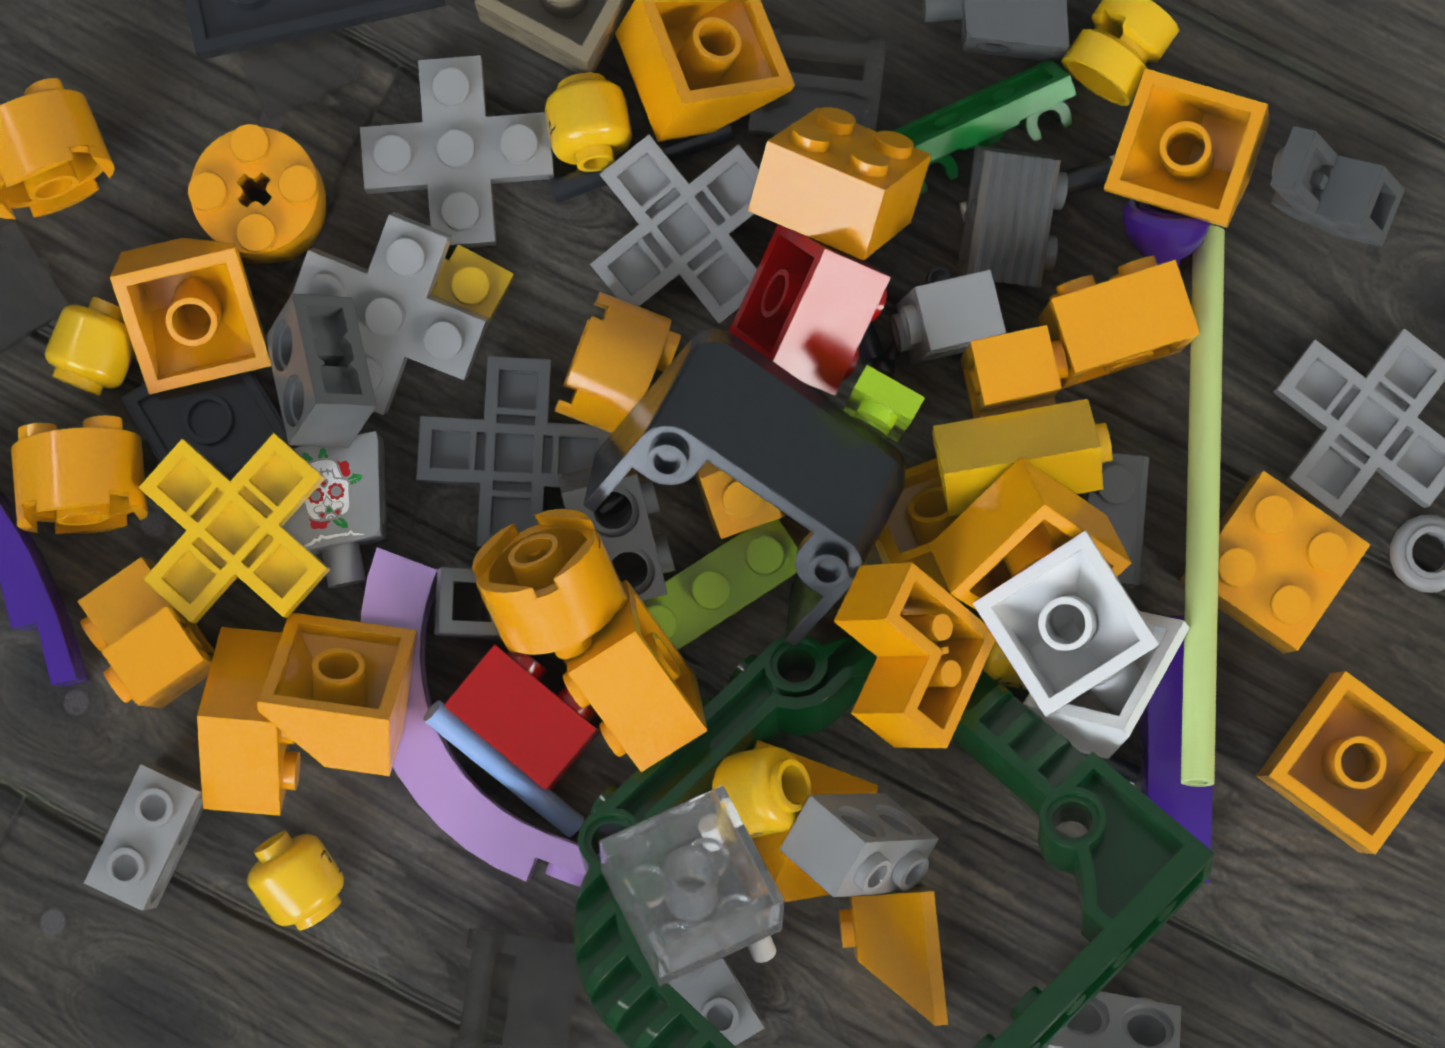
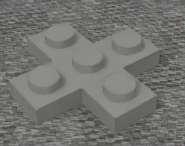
[360,55,554,250]
[590,134,759,323]
[293,212,490,415]
[1273,329,1445,519]

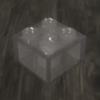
[599,785,784,986]

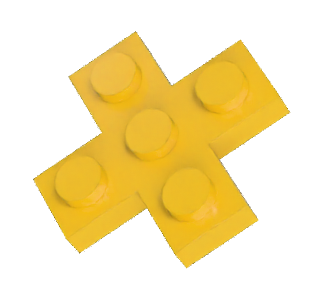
[138,433,331,624]

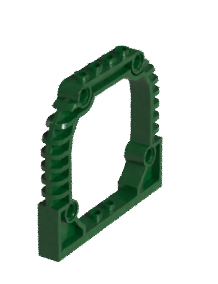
[573,635,1214,1048]

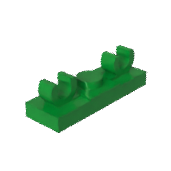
[892,59,1077,194]

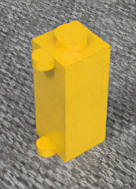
[932,399,1113,517]

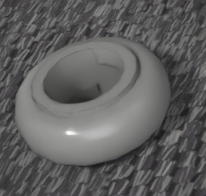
[1390,515,1445,593]

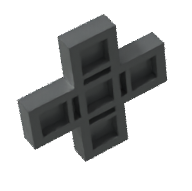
[416,356,612,549]

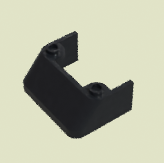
[583,330,906,646]

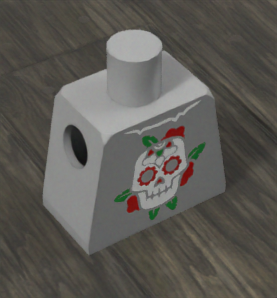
[283,431,387,588]

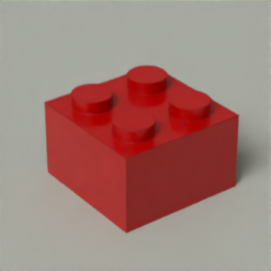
[728,224,891,395]
[444,644,601,790]

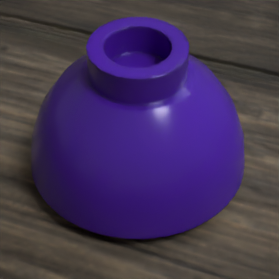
[1123,199,1211,269]

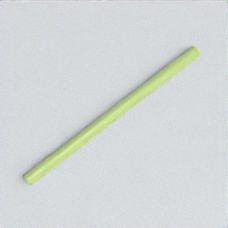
[1181,225,1225,787]

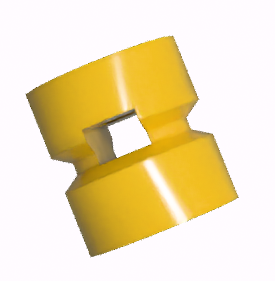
[1061,0,1179,106]

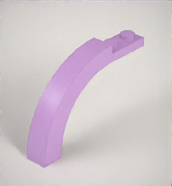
[361,547,667,910]

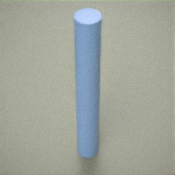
[423,700,584,837]

